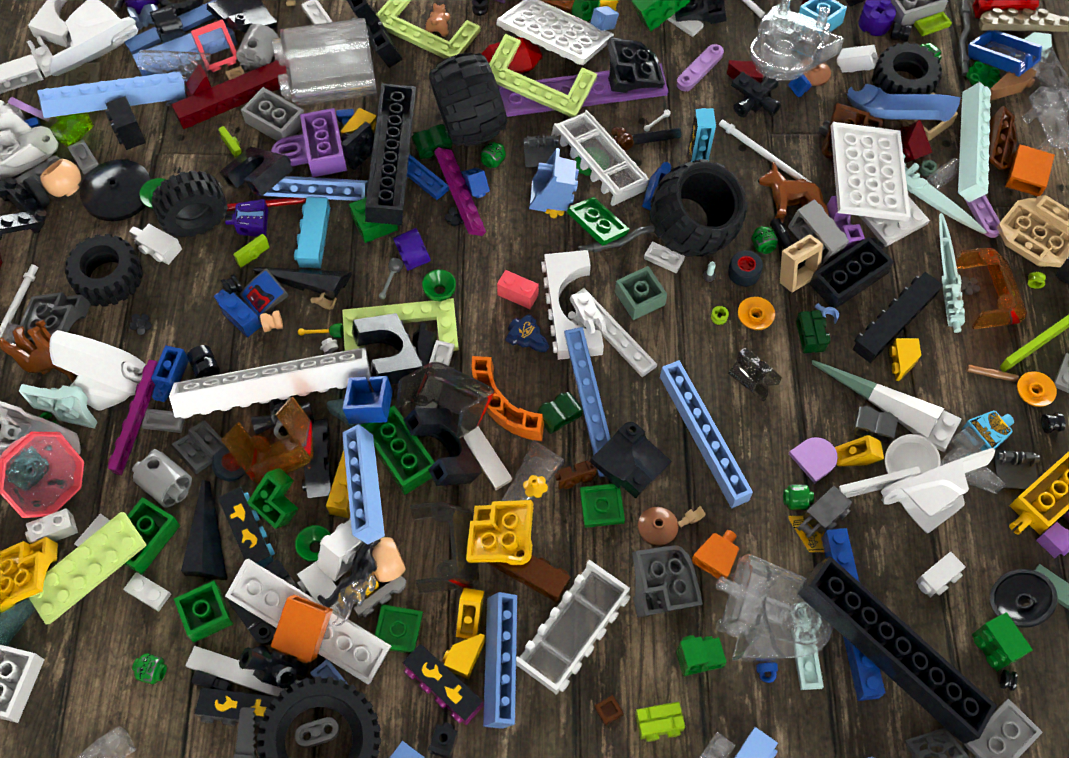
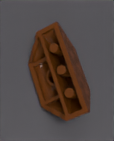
[989,106,1017,170]

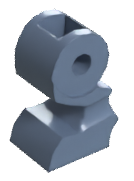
[127,4,158,30]

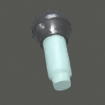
[703,261,716,282]

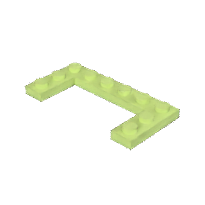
[377,0,481,59]
[489,34,597,117]
[342,298,459,351]

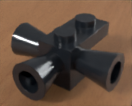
[731,72,782,118]
[251,398,314,440]
[239,646,309,689]

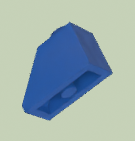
[461,167,490,198]

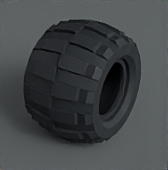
[429,53,507,146]
[650,159,748,257]

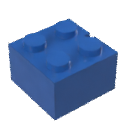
[342,376,393,424]

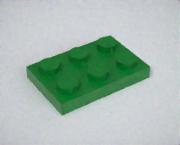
[567,196,629,246]

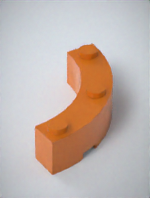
[472,356,544,441]

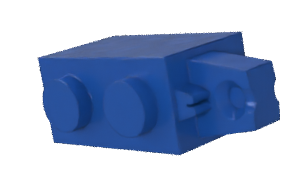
[214,289,262,338]
[151,345,189,402]

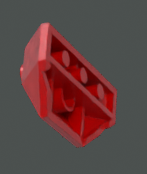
[481,37,542,73]

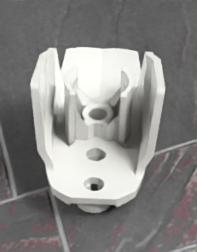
[49,0,138,76]
[0,109,59,179]
[49,330,145,411]
[0,401,81,465]
[881,448,995,533]

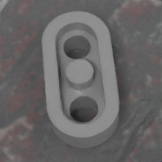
[295,717,340,748]

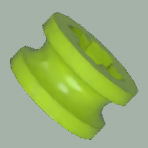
[1027,272,1046,289]
[711,306,729,325]

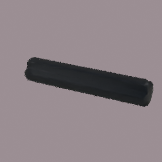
[632,128,682,145]

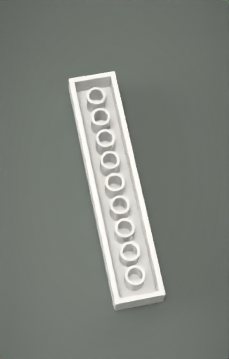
[169,347,371,419]

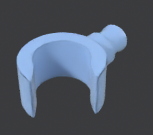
[815,303,839,324]

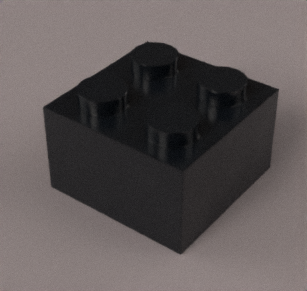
[105,96,146,150]

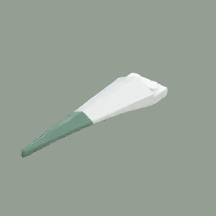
[812,360,962,452]

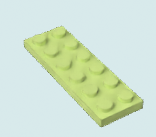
[28,512,147,624]

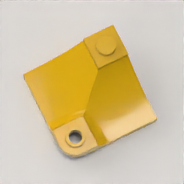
[466,500,533,565]
[0,537,58,613]

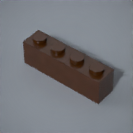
[486,553,570,603]

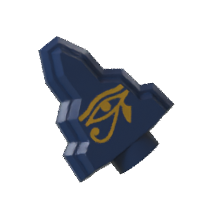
[505,314,549,353]

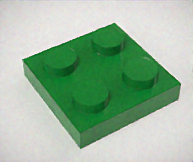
[580,484,625,528]
[375,605,423,654]

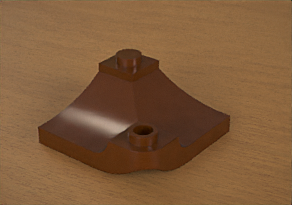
[822,103,883,160]

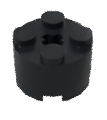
[150,4,185,43]

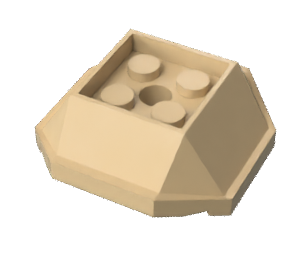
[997,195,1069,267]

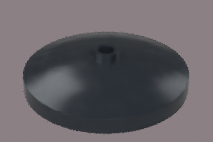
[80,159,151,222]

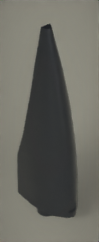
[410,323,437,403]

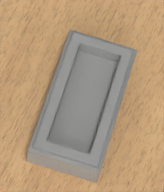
[142,409,185,433]

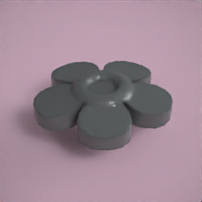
[961,276,980,295]

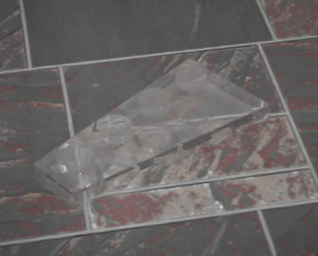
[137,50,211,81]
[502,440,565,501]

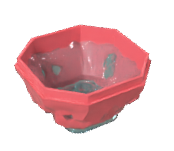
[0,432,84,518]

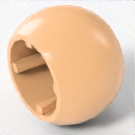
[40,159,81,197]
[371,537,406,583]

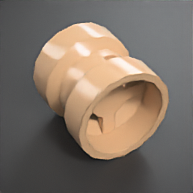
[260,310,283,332]

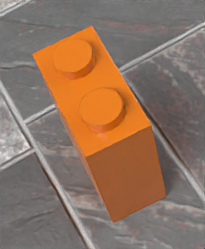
[1005,144,1055,196]
[271,595,333,663]

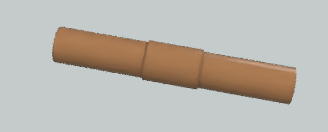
[966,365,1019,382]

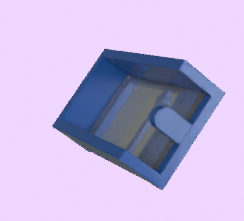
[968,30,1042,77]

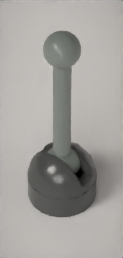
[379,257,404,299]

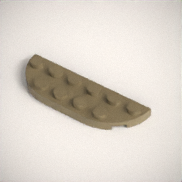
[979,8,1069,32]

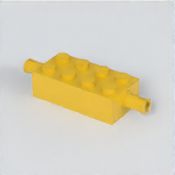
[1009,451,1069,535]

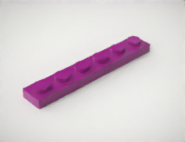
[435,147,486,236]
[108,359,158,476]

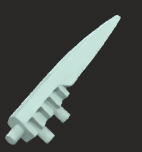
[903,154,987,234]
[939,213,965,333]

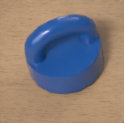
[756,662,778,683]

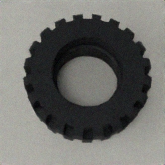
[872,42,942,94]
[152,170,227,237]
[64,234,143,307]

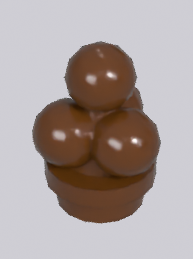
[611,126,634,150]

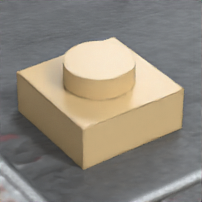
[225,66,245,80]

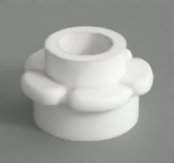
[320,338,338,354]

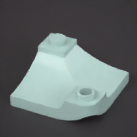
[19,384,97,429]

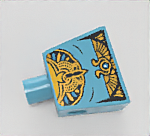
[962,411,1014,451]

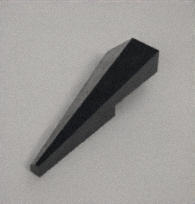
[253,267,352,299]
[181,480,228,580]

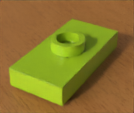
[914,11,952,36]
[219,126,242,158]
[233,234,270,268]

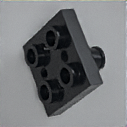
[341,121,374,170]

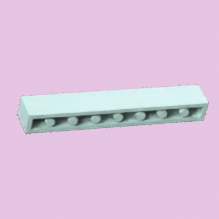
[958,82,991,202]

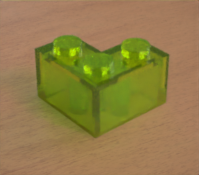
[50,112,94,147]

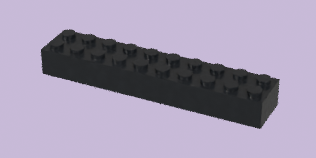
[365,83,416,225]
[797,556,997,744]

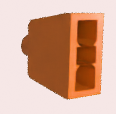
[692,530,739,583]

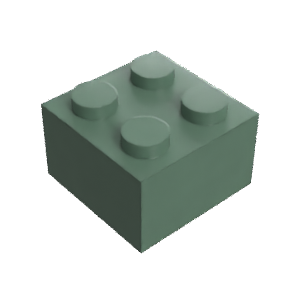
[615,266,667,320]

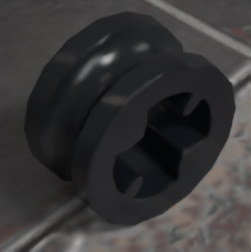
[1000,669,1018,691]

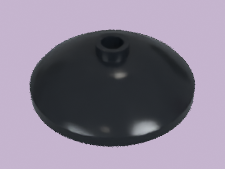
[990,569,1058,628]

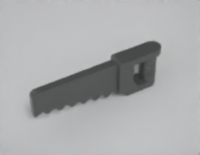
[233,707,257,758]

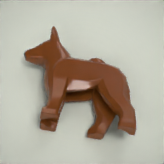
[758,161,829,223]
[0,320,77,382]

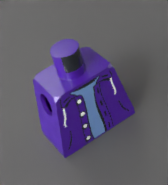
[225,199,268,237]

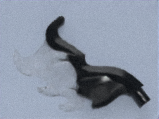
[317,539,381,626]

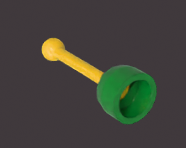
[298,323,344,338]

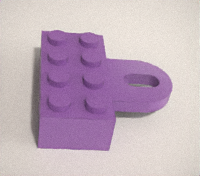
[271,108,347,178]

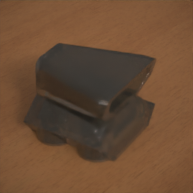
[728,348,782,402]

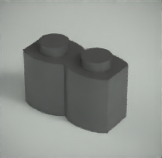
[852,406,898,444]

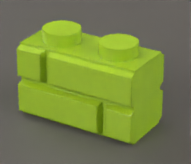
[635,701,685,742]

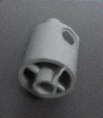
[236,24,280,71]
[132,449,192,507]

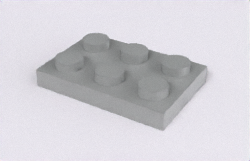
[964,699,1043,758]

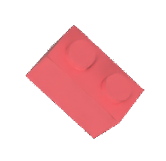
[497,270,539,309]

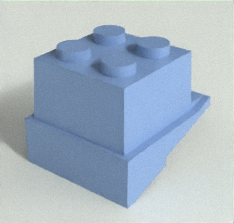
[529,148,579,212]

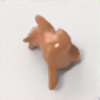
[425,3,450,37]

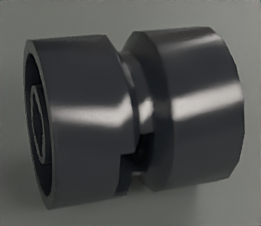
[187,345,220,379]

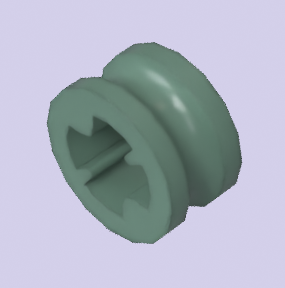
[919,160,937,178]

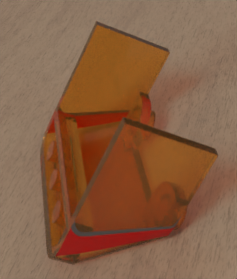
[955,248,1027,329]
[221,396,314,484]

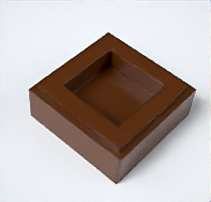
[594,695,624,726]

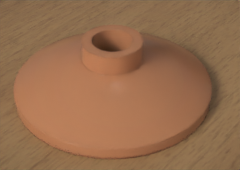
[797,59,831,86]
[638,507,678,546]

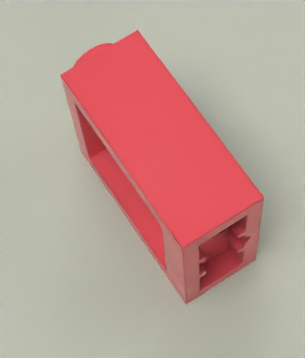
[190,19,237,72]

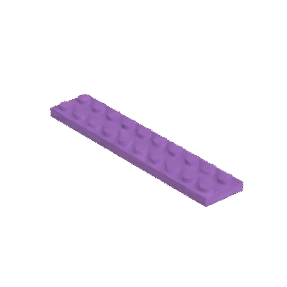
[498,64,668,117]

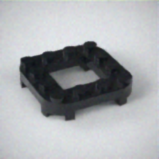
[0,177,47,240]

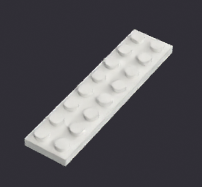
[225,559,391,685]

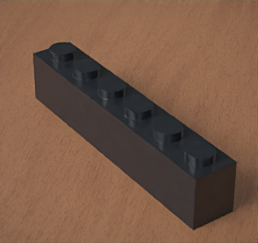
[853,272,943,364]

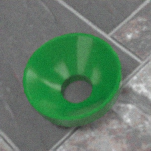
[422,269,456,301]
[295,525,331,563]

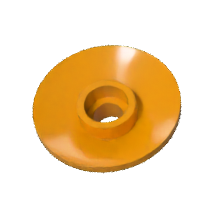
[738,297,775,330]
[1017,371,1057,407]

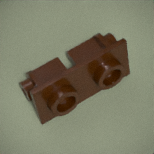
[554,460,597,490]

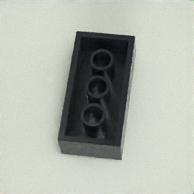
[809,237,894,309]

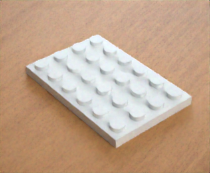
[496,0,614,65]
[831,122,911,221]

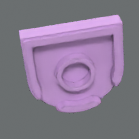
[7,97,50,122]
[789,437,837,484]

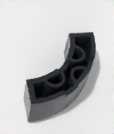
[300,418,333,498]

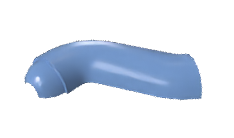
[847,84,960,122]

